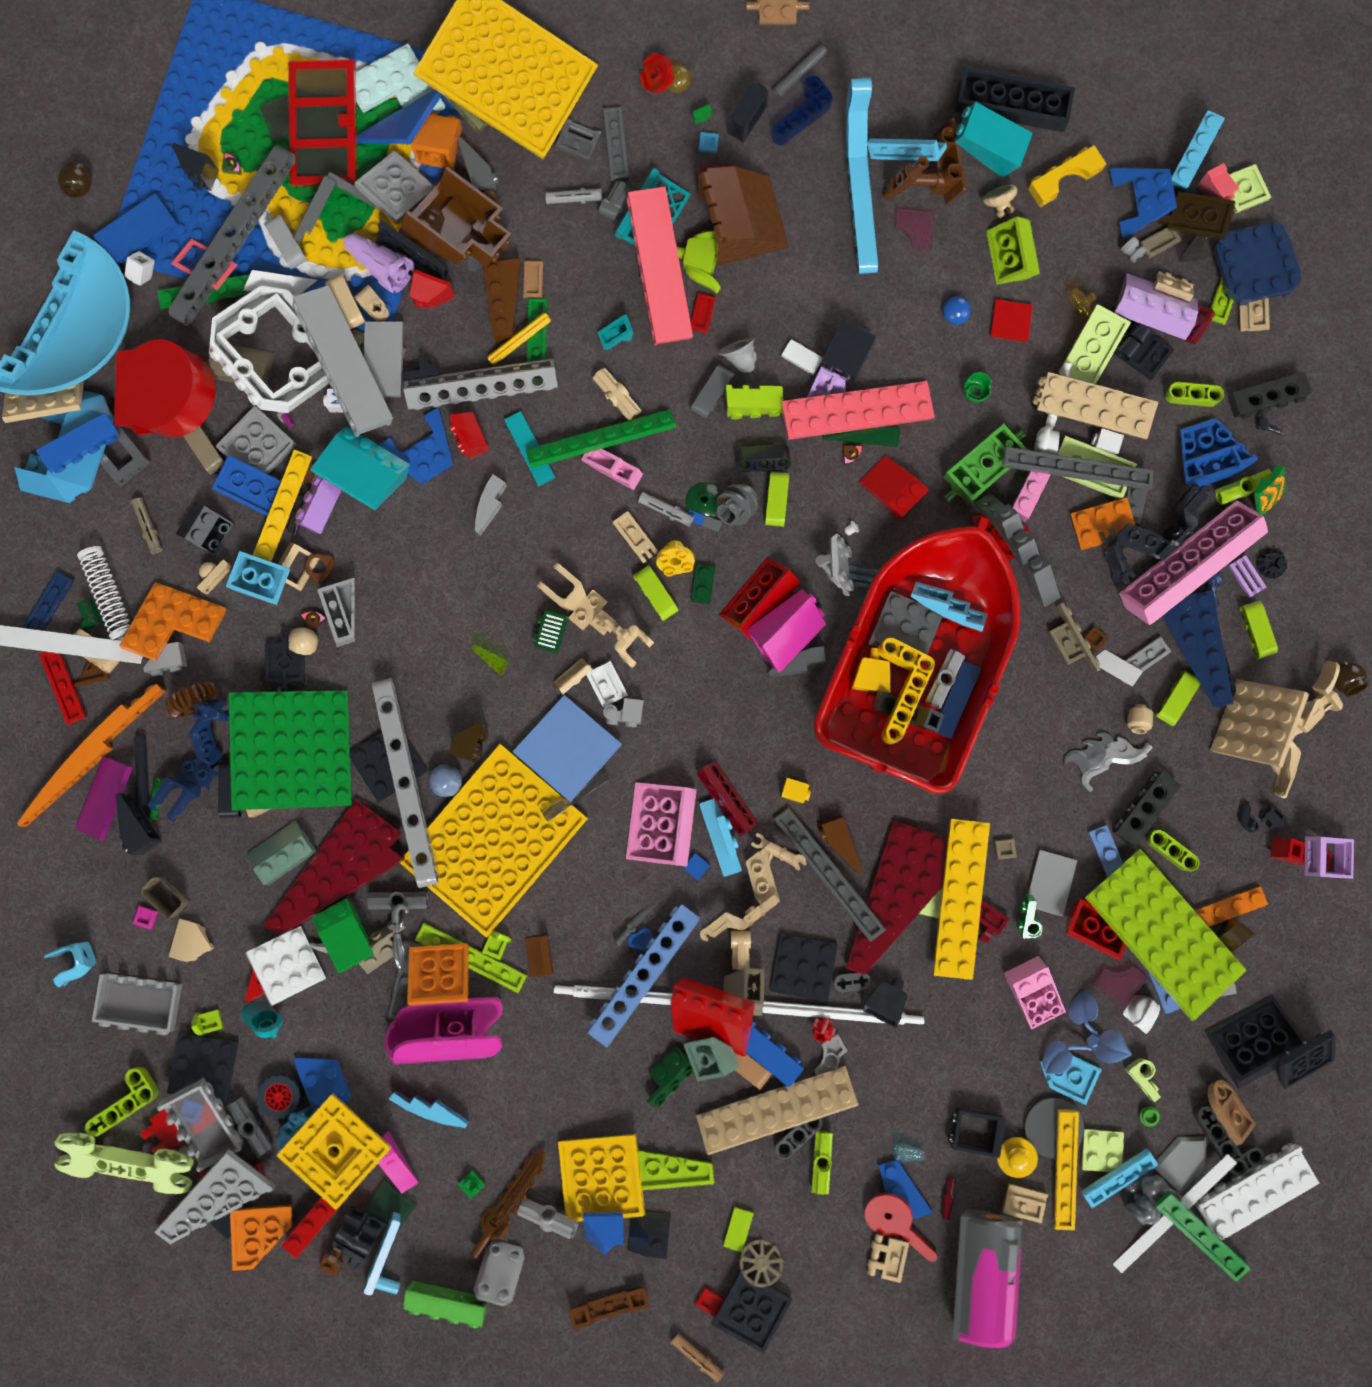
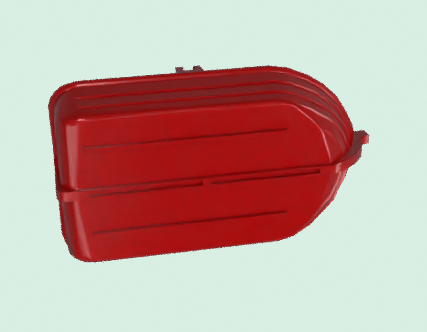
[813,517,1020,794]

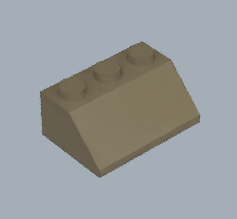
[208,345,274,386]

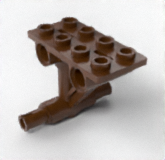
[882,118,967,205]

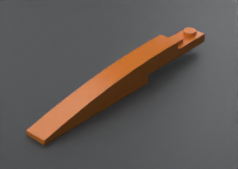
[17,684,166,827]

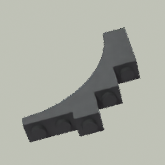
[975,493,1061,607]

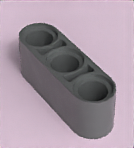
[691,364,735,420]
[775,1118,822,1159]

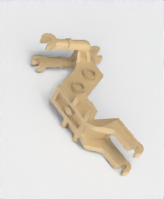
[536,562,654,668]
[700,833,807,941]

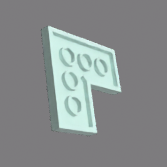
[344,44,445,113]

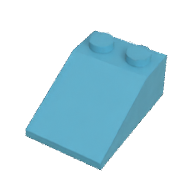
[226,551,290,605]

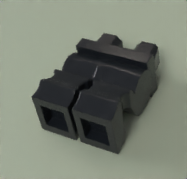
[331,1205,385,1268]

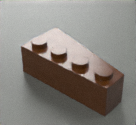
[483,258,522,342]

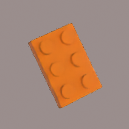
[1071,498,1136,550]

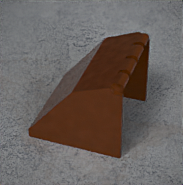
[698,166,789,266]

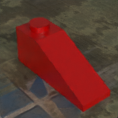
[1270,838,1332,872]

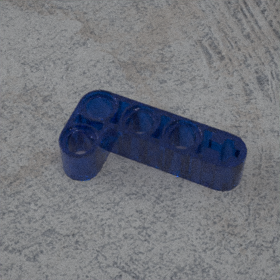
[772,75,833,146]

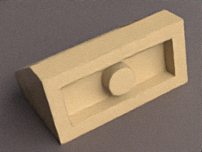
[278,542,320,591]

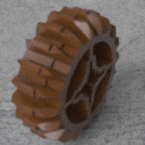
[165,681,219,718]

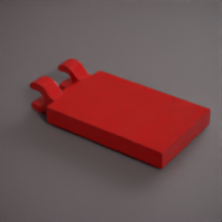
[140,1096,218,1154]

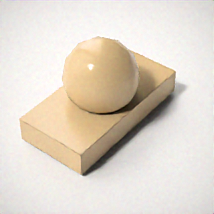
[197,560,232,595]

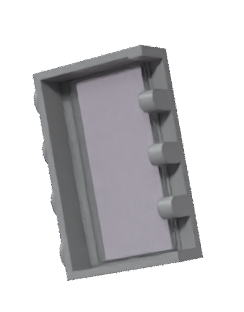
[92,973,182,1035]
[157,1078,244,1172]

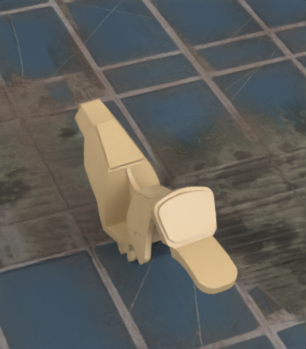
[1271,661,1343,798]

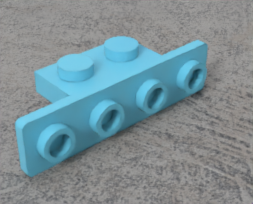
[700,799,742,877]

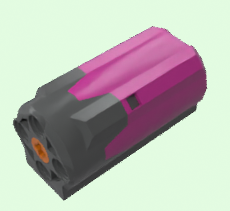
[953,1209,1023,1348]

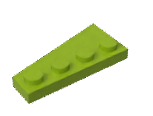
[638,1150,714,1190]

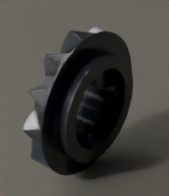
[1256,548,1288,579]

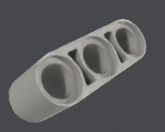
[264,214,307,270]

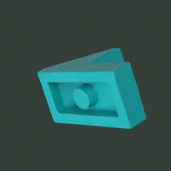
[597,315,633,350]

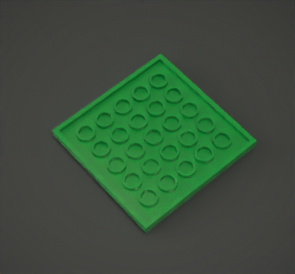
[228,691,352,811]

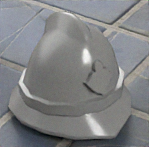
[718,338,757,373]

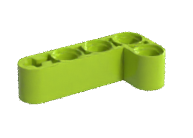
[85,1067,159,1137]

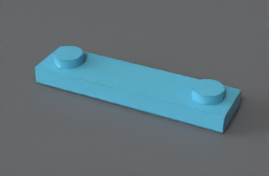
[1081,1148,1158,1208]

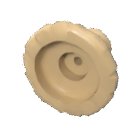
[983,185,1017,218]

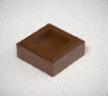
[1083,626,1109,653]

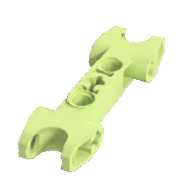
[55,1133,193,1194]

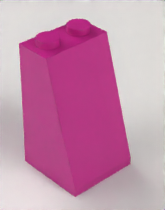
[747,590,826,672]

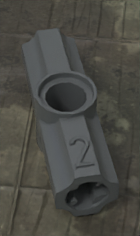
[367,892,429,910]
[227,1097,273,1157]

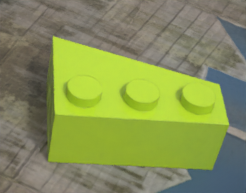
[725,385,783,419]

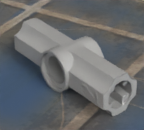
[925,649,965,709]
[518,1198,578,1239]

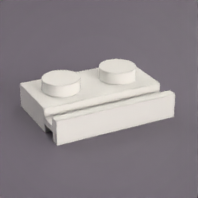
[586,661,628,708]

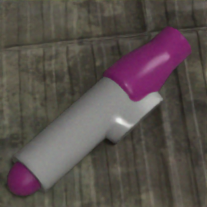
[277,412,294,428]

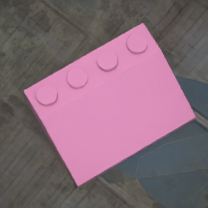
[626,782,697,866]

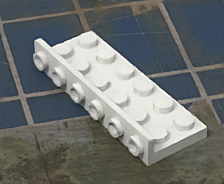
[1195,1143,1319,1240]

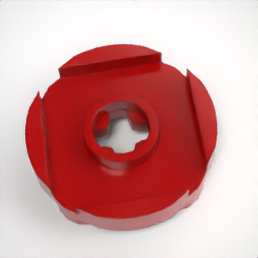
[640,53,674,94]

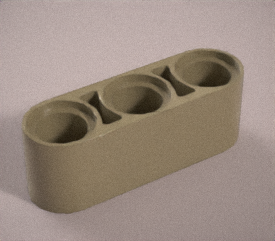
[183,425,225,475]

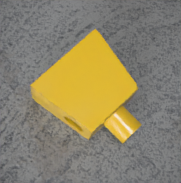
[851,648,890,693]

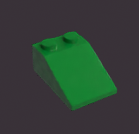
[312,899,374,974]

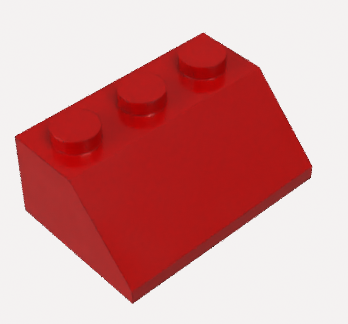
[1066,899,1126,961]

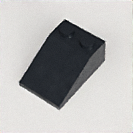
[115,793,162,855]

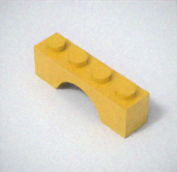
[1028,145,1106,207]

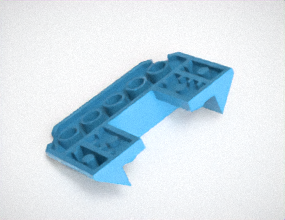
[15,391,114,503]

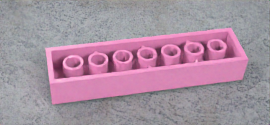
[1119,501,1268,625]

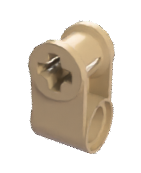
[354,285,389,322]

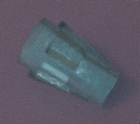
[893,1142,924,1162]

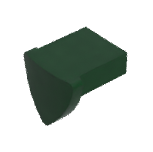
[76,600,104,631]

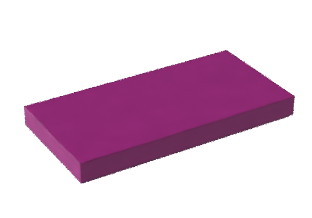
[75,756,132,841]

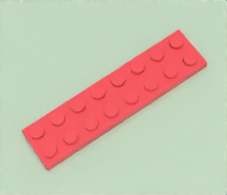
[781,381,934,440]

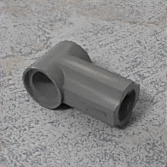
[599,181,631,221]

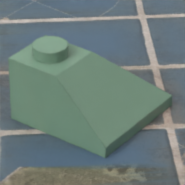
[683,1037,740,1081]

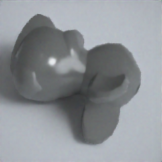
[1124,1175,1182,1225]

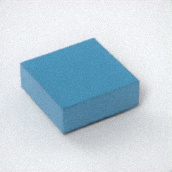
[698,132,719,154]

